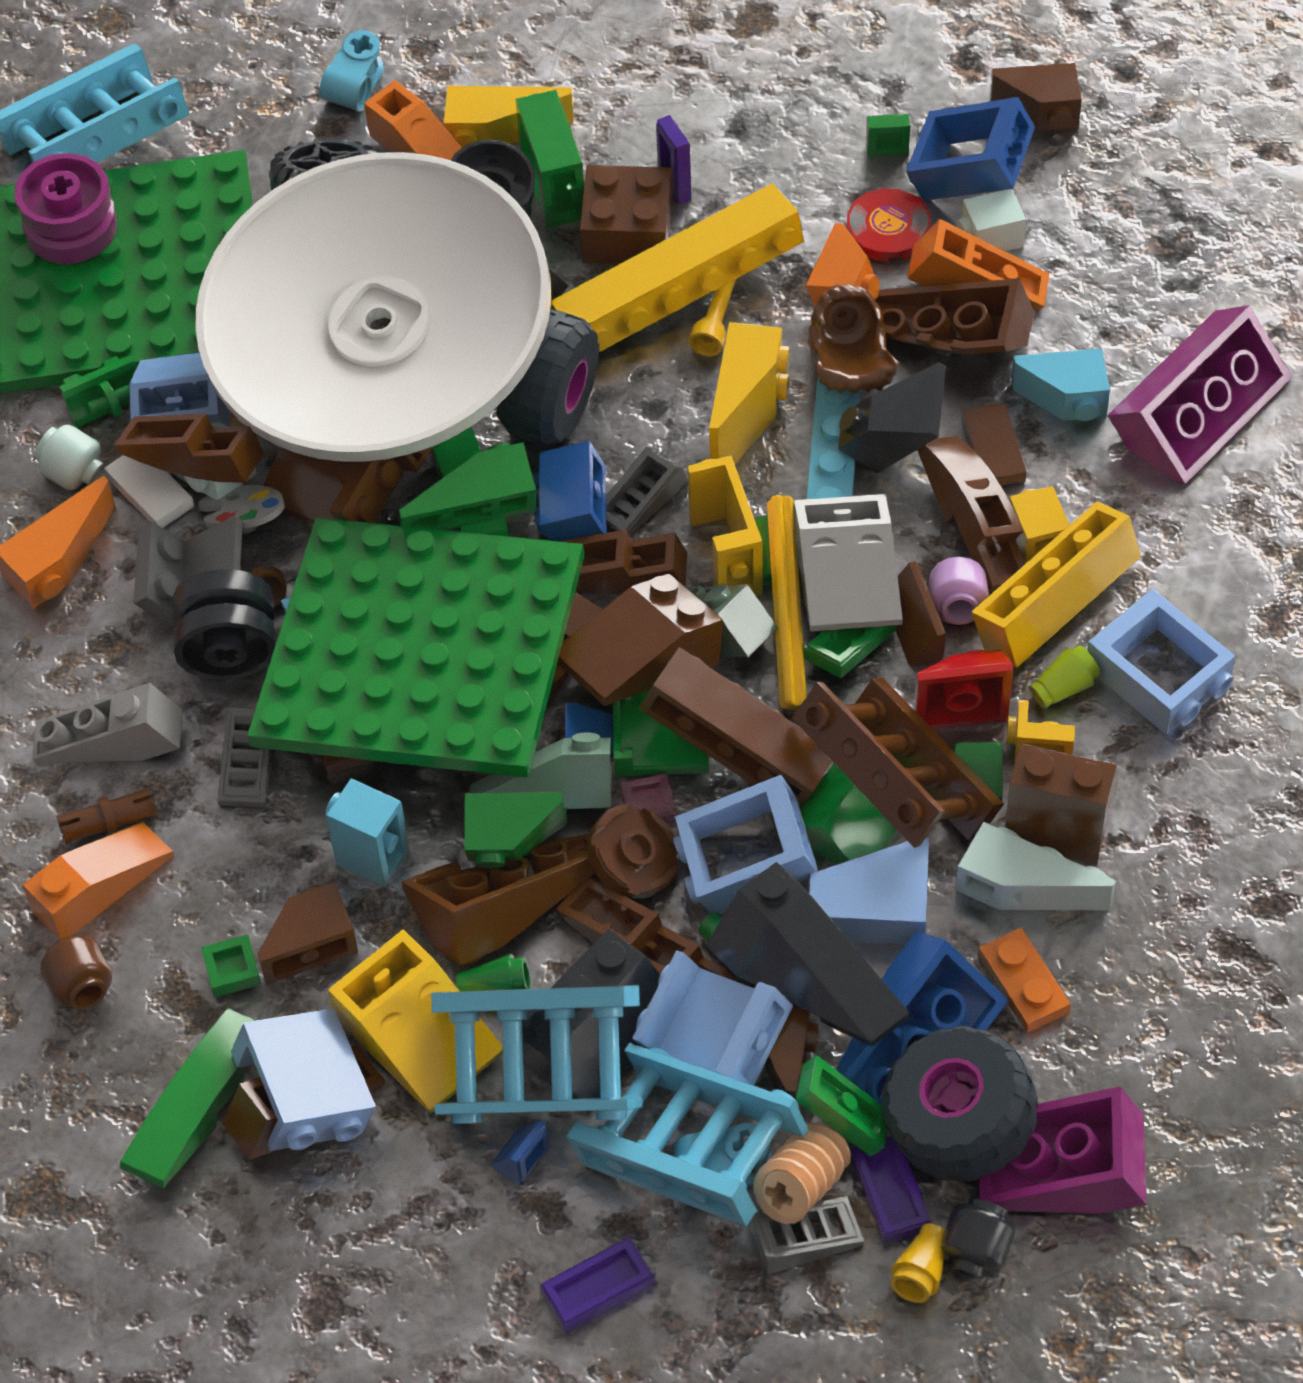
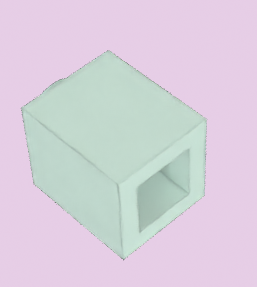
[957,189,1026,252]

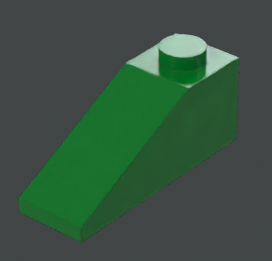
[399,442,536,530]

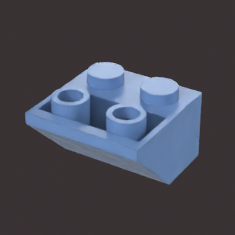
[129,353,231,427]

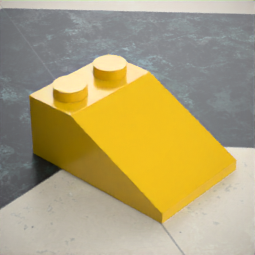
[709,322,790,464]

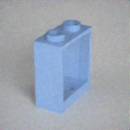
[1087,589,1235,735]
[674,775,818,915]

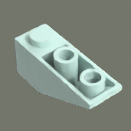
[956,822,1116,910]

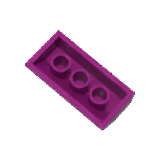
[1107,305,1293,484]

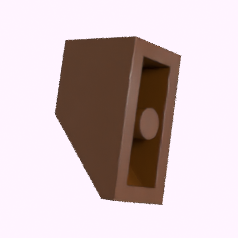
[990,62,1082,131]
[258,882,358,985]

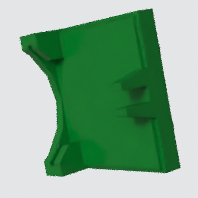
[613,690,709,776]

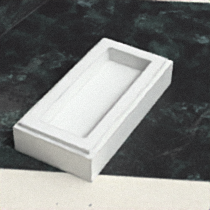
[104,455,194,528]

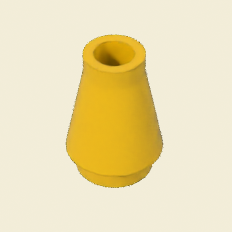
[890,1223,945,1303]

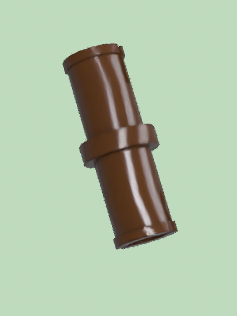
[57,787,157,845]

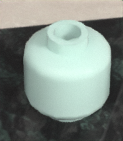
[34,425,104,490]

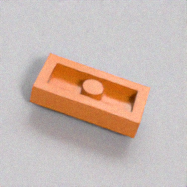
[978,927,1071,1033]

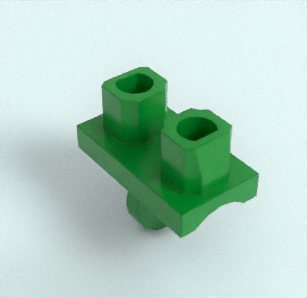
[59,355,137,428]

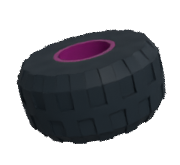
[496,309,599,445]
[881,1026,1039,1182]

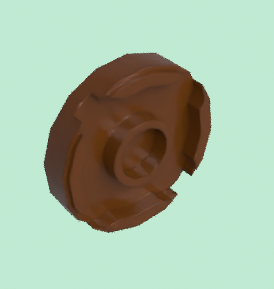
[587,804,679,898]

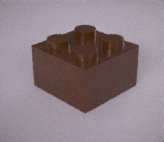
[580,165,673,264]

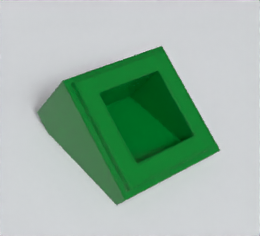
[954,742,1003,801]

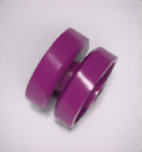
[15,153,117,264]

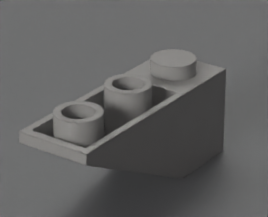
[32,683,183,763]

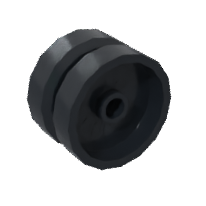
[172,569,276,680]

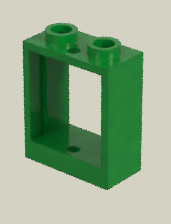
[515,90,584,229]

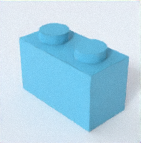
[325,778,410,887]

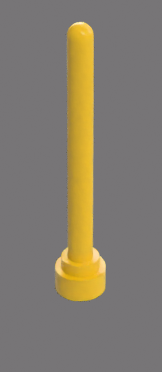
[688,279,736,357]

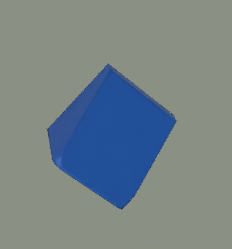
[565,703,614,757]
[492,1120,549,1184]

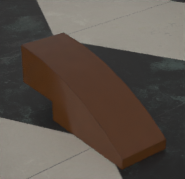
[113,413,265,483]
[558,530,687,595]

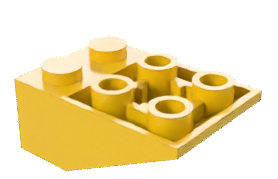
[328,929,503,1114]

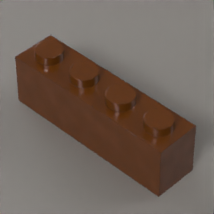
[638,647,832,809]

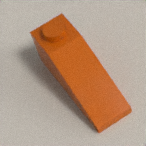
[907,219,1050,311]
[0,476,116,609]
[22,822,174,940]

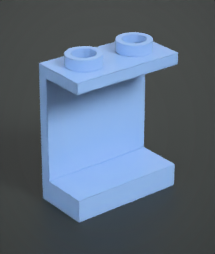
[632,950,793,1086]
[231,1008,376,1151]

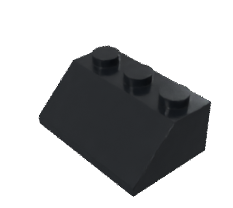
[522,928,660,1114]

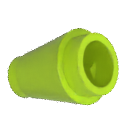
[1029,645,1101,709]

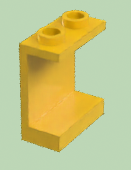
[687,456,763,596]

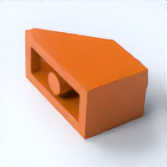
[806,223,880,314]

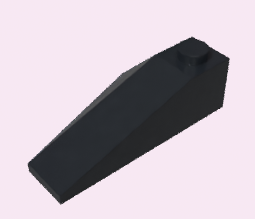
[706,862,910,1047]

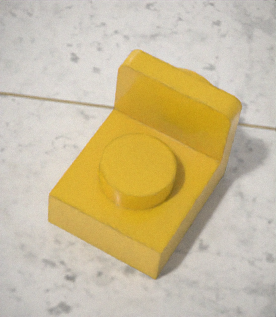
[1006,700,1075,763]

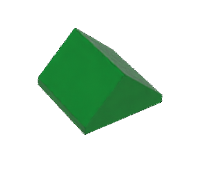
[800,763,898,865]

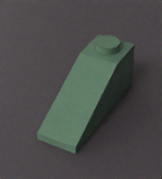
[469,732,612,809]

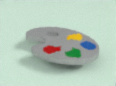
[198,485,285,534]

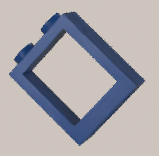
[906,97,1035,201]

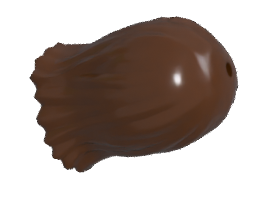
[808,284,899,393]

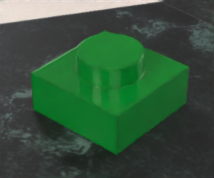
[866,113,910,157]
[201,934,262,998]

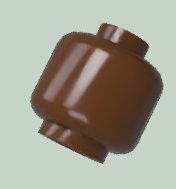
[40,936,112,1010]

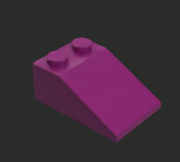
[980,1086,1147,1214]

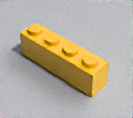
[972,501,1142,668]

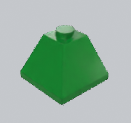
[464,792,567,868]

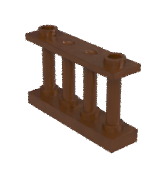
[792,678,1004,848]

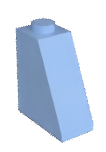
[809,837,929,945]

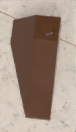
[875,278,1035,354]
[402,833,595,965]

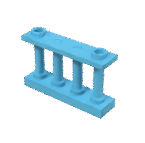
[0,43,190,163]
[431,986,643,1124]
[566,1043,808,1227]

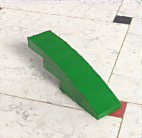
[120,1008,256,1188]

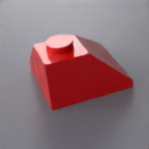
[915,649,1013,730]

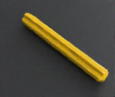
[767,495,807,711]

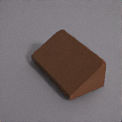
[896,561,946,667]

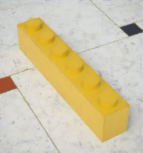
[551,183,805,352]

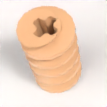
[753,1122,851,1224]

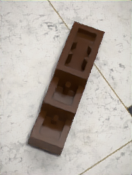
[555,878,744,985]

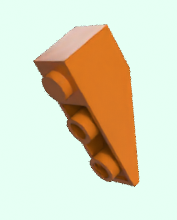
[364,80,462,161]

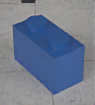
[534,441,607,541]

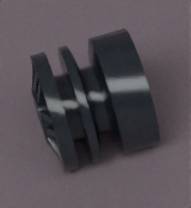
[451,140,536,220]

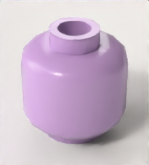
[928,557,989,625]

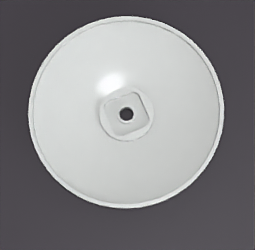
[196,152,551,462]

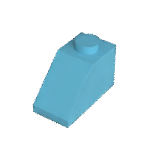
[1011,349,1110,421]

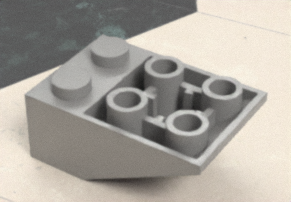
[794,494,903,631]

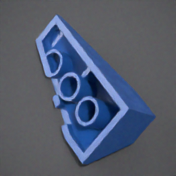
[836,931,1009,1106]

